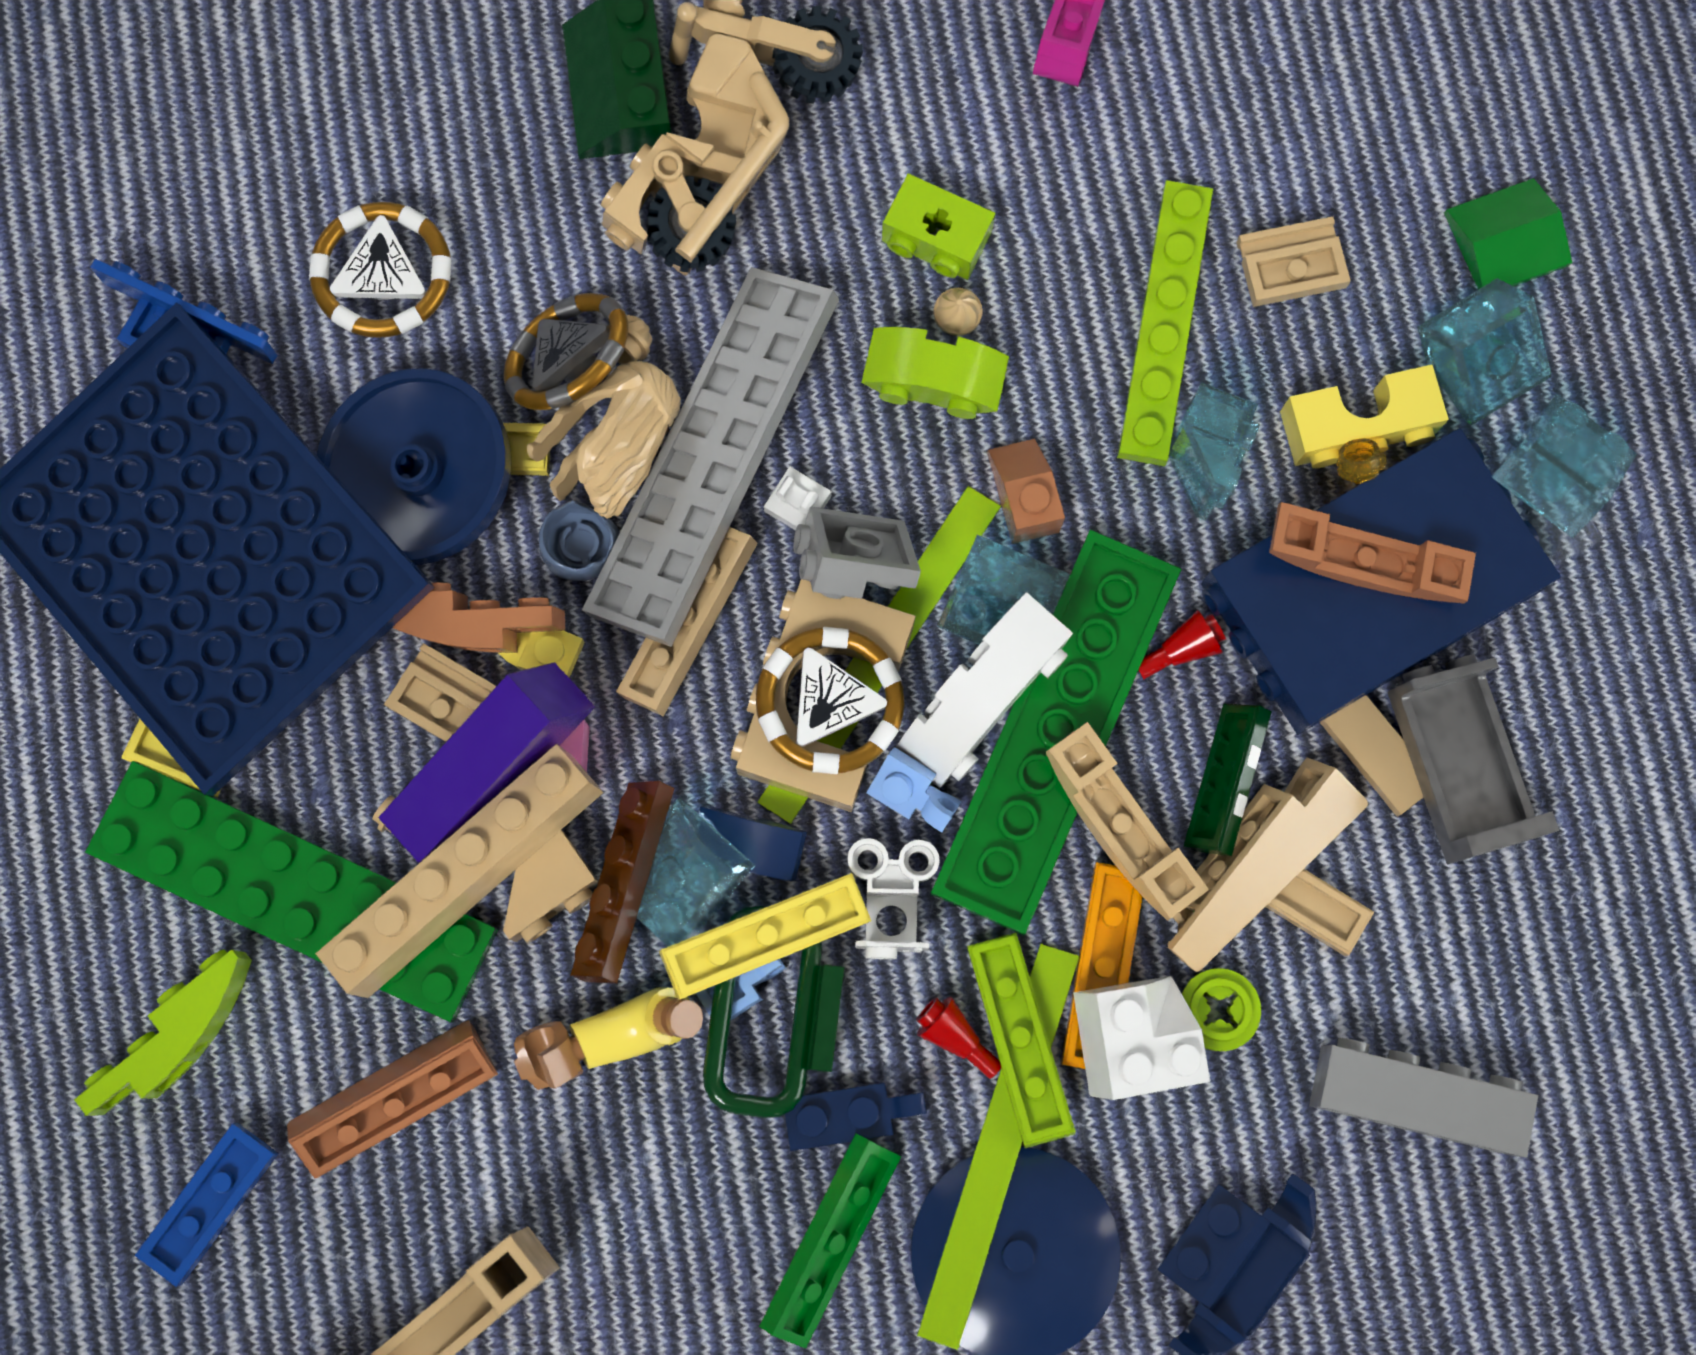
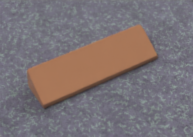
[287,1020,498,1179]

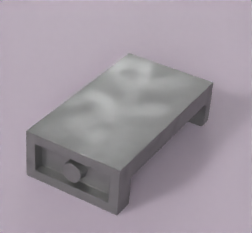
[1387,654,1559,865]

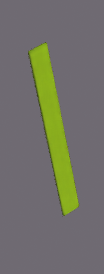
[757,486,1001,824]
[917,944,1079,1350]

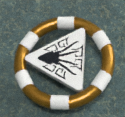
[309,202,452,338]
[756,627,904,774]

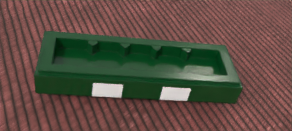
[1184,703,1272,856]

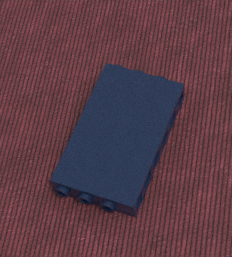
[1201,428,1561,735]

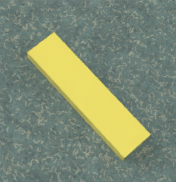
[659,873,871,1000]

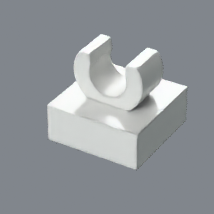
[764,466,832,530]

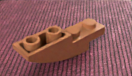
[392,582,565,653]

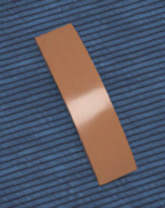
[1269,502,1476,603]

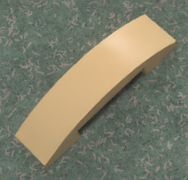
[1046,722,1209,920]

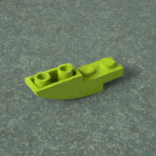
[74,949,252,1116]

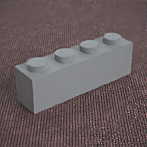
[1309,1037,1538,1158]

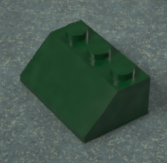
[562,0,672,160]

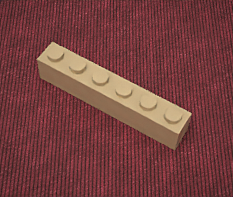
[316,744,604,998]

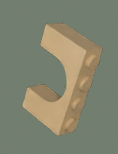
[730,579,916,812]

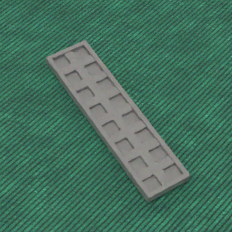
[582,267,839,647]

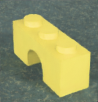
[1280,365,1449,468]

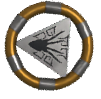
[504,293,628,410]

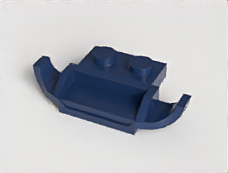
[1157,1173,1316,1355]

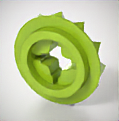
[1182,968,1261,1051]

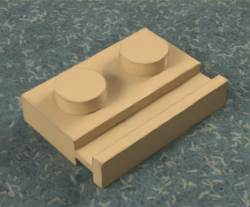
[1236,216,1351,307]
[384,643,496,742]

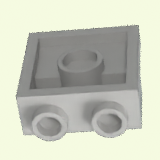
[793,507,921,599]

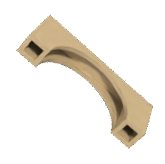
[370,1226,560,1355]

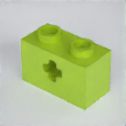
[882,173,996,280]

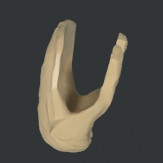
[527,361,681,518]

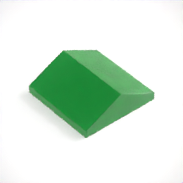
[1444,178,1573,298]

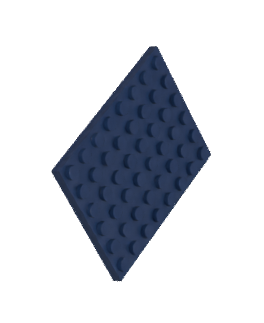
[0,302,435,796]

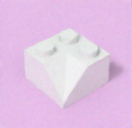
[1073,976,1210,1100]

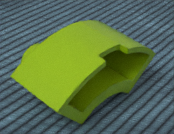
[861,327,1009,419]

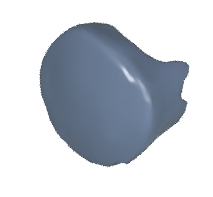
[539,500,620,581]

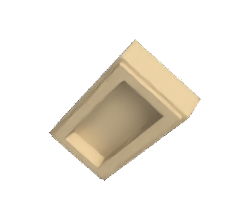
[1266,869,1374,956]

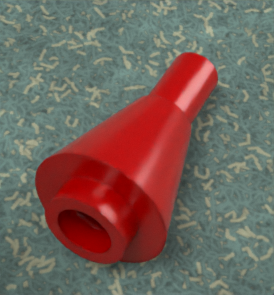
[1138,610,1226,680]
[916,996,1001,1079]

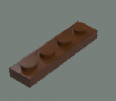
[570,781,675,983]

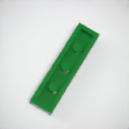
[759,1133,901,1349]

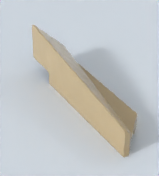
[1168,757,1368,972]

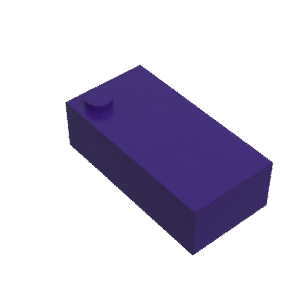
[378,662,595,863]

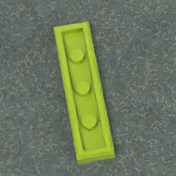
[967,933,1076,1148]

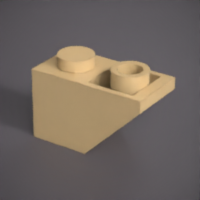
[503,830,598,943]

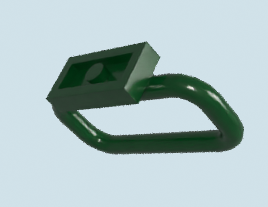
[703,906,844,1118]

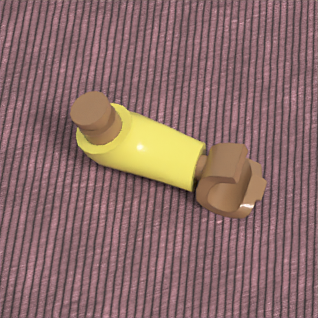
[514,987,703,1090]

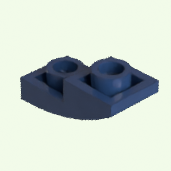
[690,806,807,882]

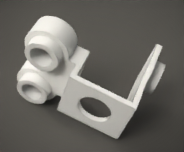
[847,838,940,959]

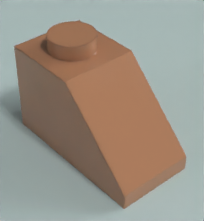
[987,439,1065,544]

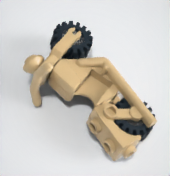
[600,0,863,276]

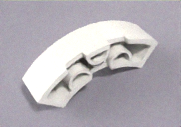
[895,592,1073,788]

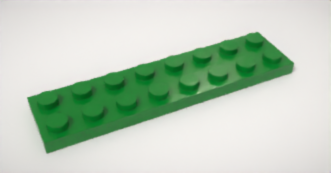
[931,530,1181,936]
[85,761,499,1023]

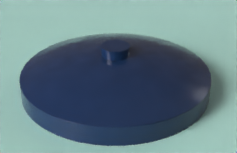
[317,368,512,565]
[910,1146,1121,1355]

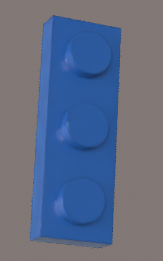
[134,1123,279,1287]

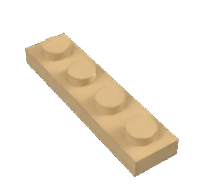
[616,527,758,717]

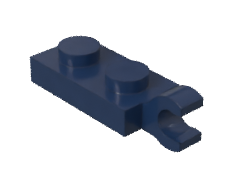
[785,1082,927,1151]

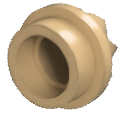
[934,288,982,336]
[607,315,652,364]

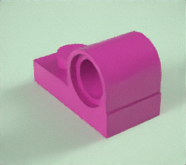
[1033,0,1105,87]

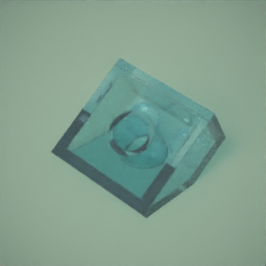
[1417,278,1552,425]
[637,798,755,947]

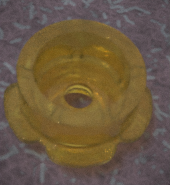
[1337,438,1387,484]

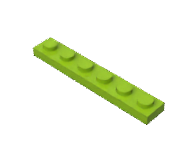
[1117,180,1213,466]

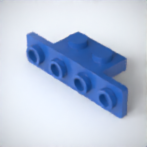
[90,259,278,364]

